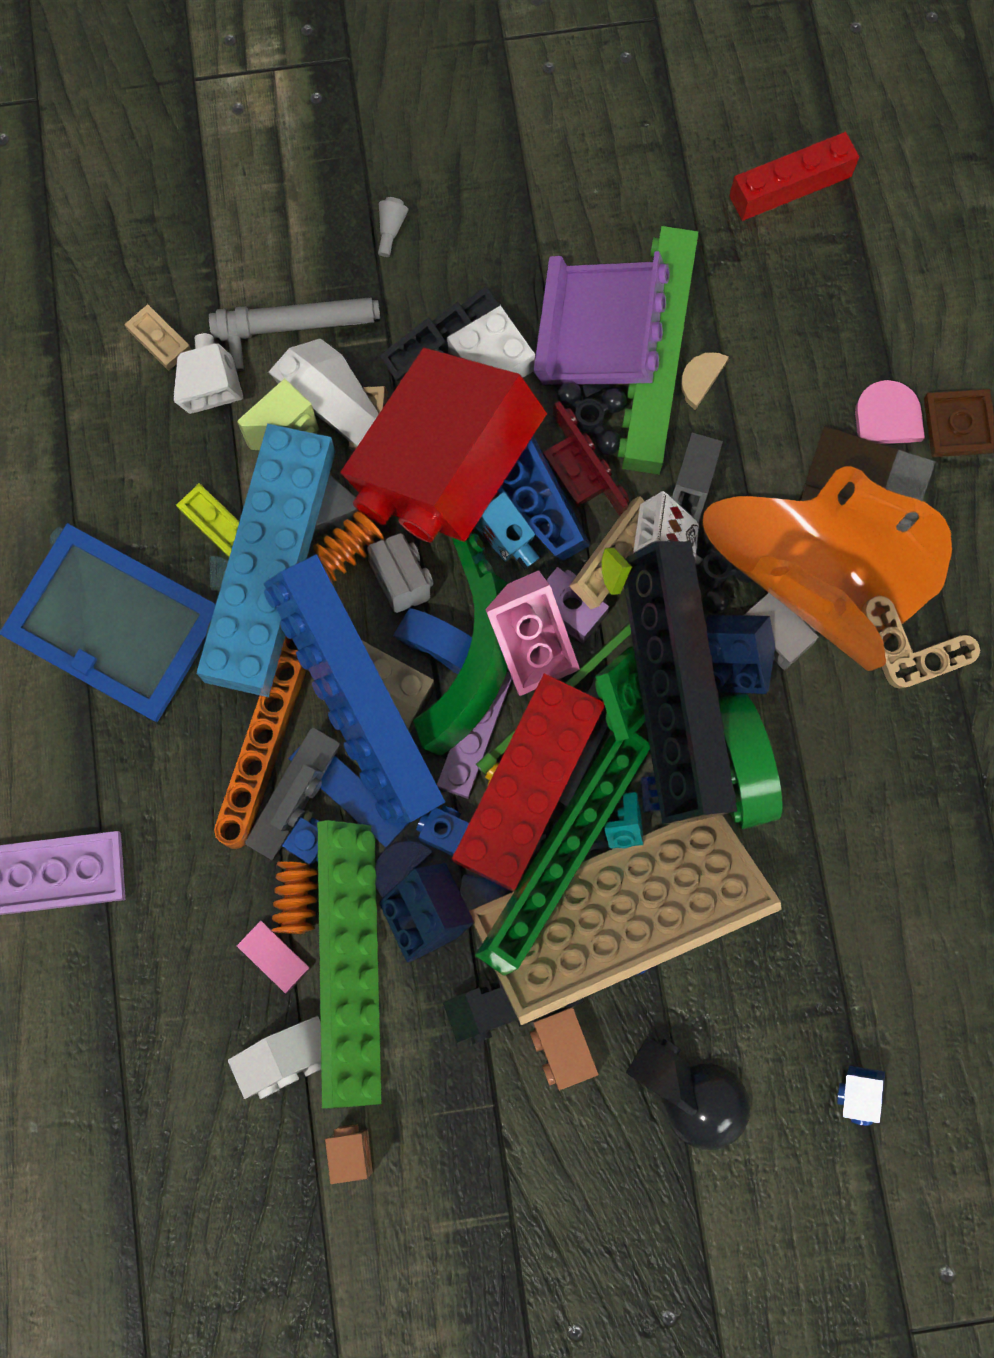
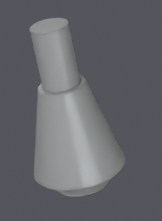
[378,197,409,257]

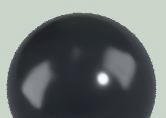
[666,1064,750,1150]

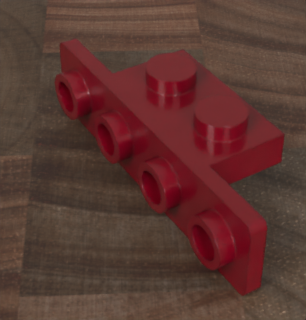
[543,401,629,516]

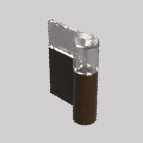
[799,426,935,532]

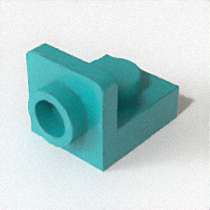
[604,792,643,849]

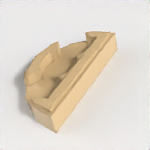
[681,353,729,410]

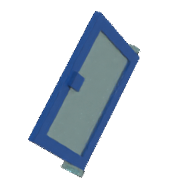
[0,523,216,723]

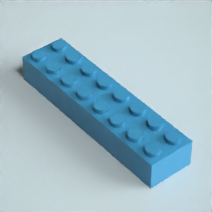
[196,423,336,697]

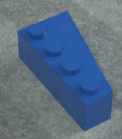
[498,436,591,561]

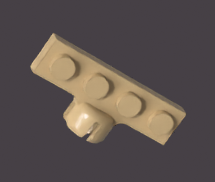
[570,496,645,609]

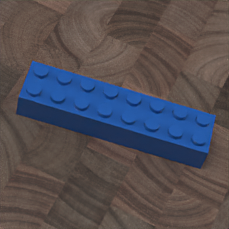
[263,554,445,823]

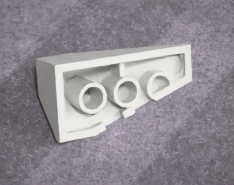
[269,339,379,447]

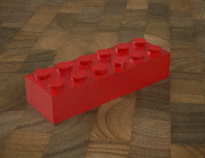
[452,673,605,892]

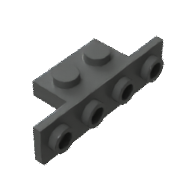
[245,728,341,861]

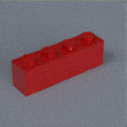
[729,132,859,221]

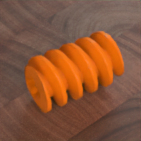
[313,511,385,581]
[271,862,318,934]

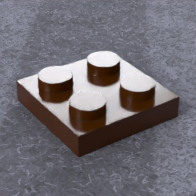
[924,389,994,457]

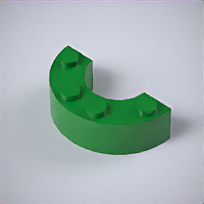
[718,693,782,830]

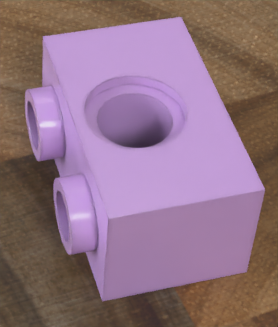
[547,567,609,644]

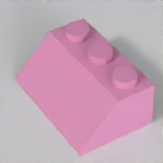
[485,570,580,696]

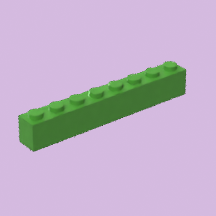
[618,226,699,475]

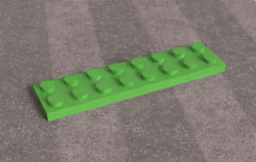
[317,820,381,1108]

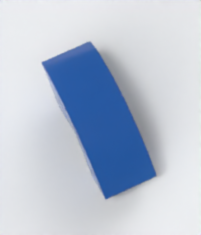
[393,608,472,674]

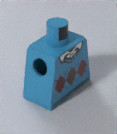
[475,492,540,570]

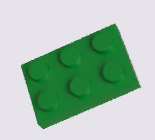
[595,646,645,741]

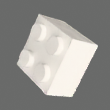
[447,305,535,378]

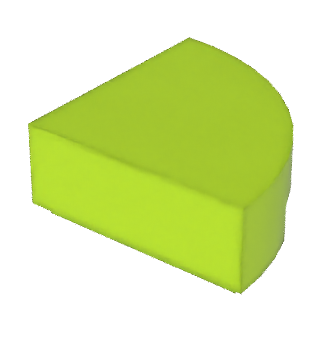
[602,548,632,595]

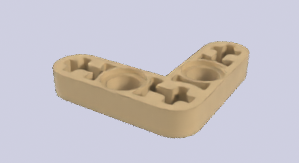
[862,596,980,689]

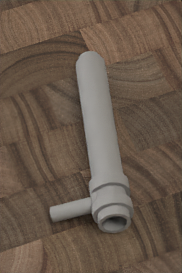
[209,297,380,371]

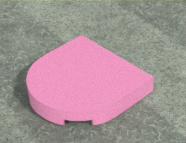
[855,380,925,444]

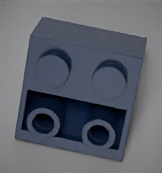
[705,615,775,694]
[379,863,475,962]

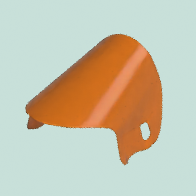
[703,466,952,671]

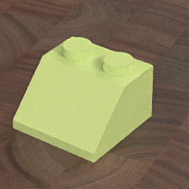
[237,378,319,450]

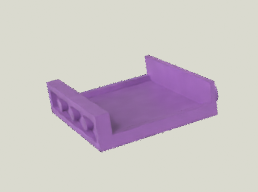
[534,251,670,385]

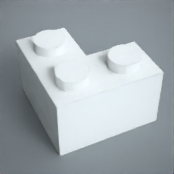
[228,1016,321,1099]

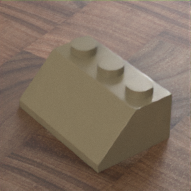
[317,641,436,733]

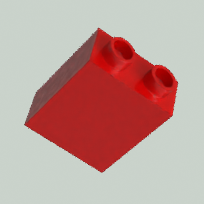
[340,347,547,542]

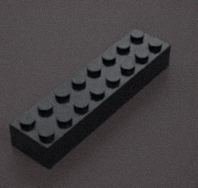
[624,541,737,825]

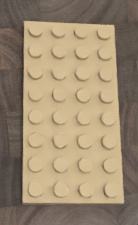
[469,815,781,1025]

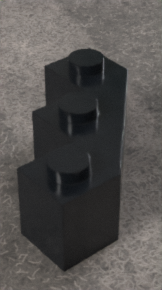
[443,980,585,1044]

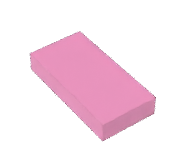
[237,921,311,994]

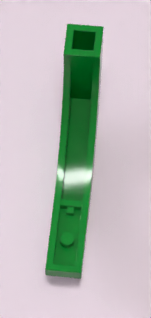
[413,533,508,756]

